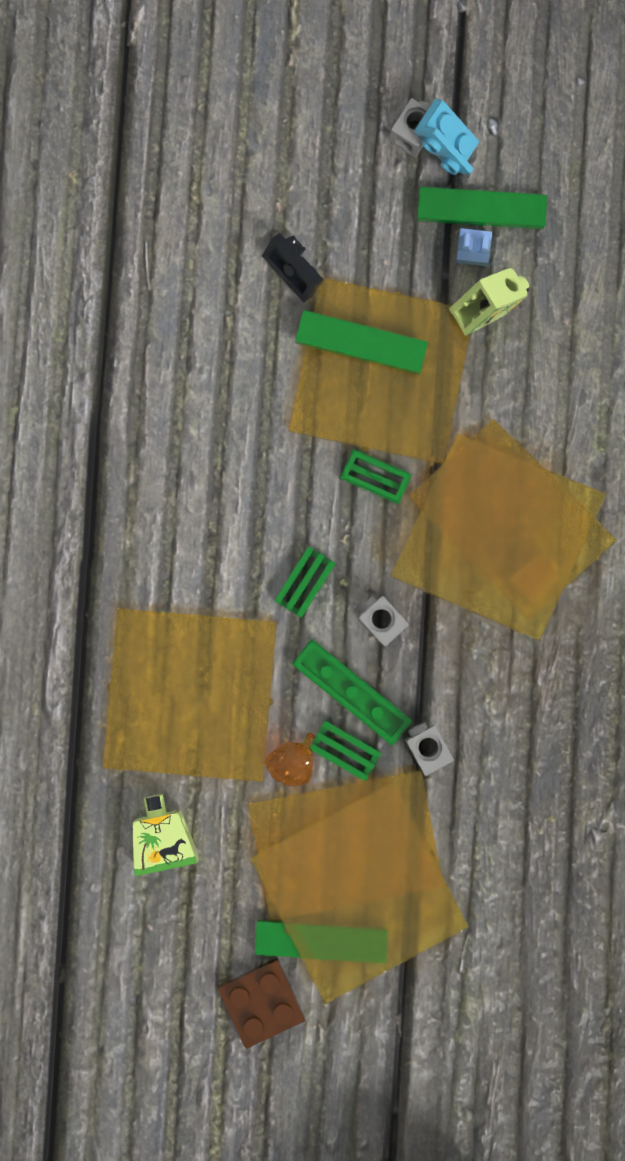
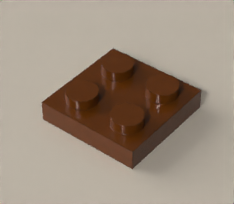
[218,958,305,1049]

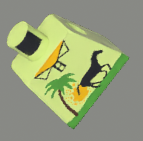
[449,268,529,336]
[133,794,199,876]

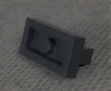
[262,233,324,303]

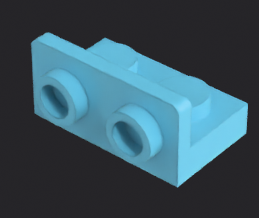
[414,99,480,175]

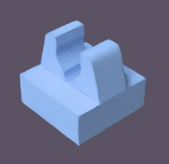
[456,228,492,267]

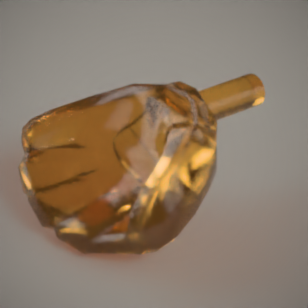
[265,733,315,787]

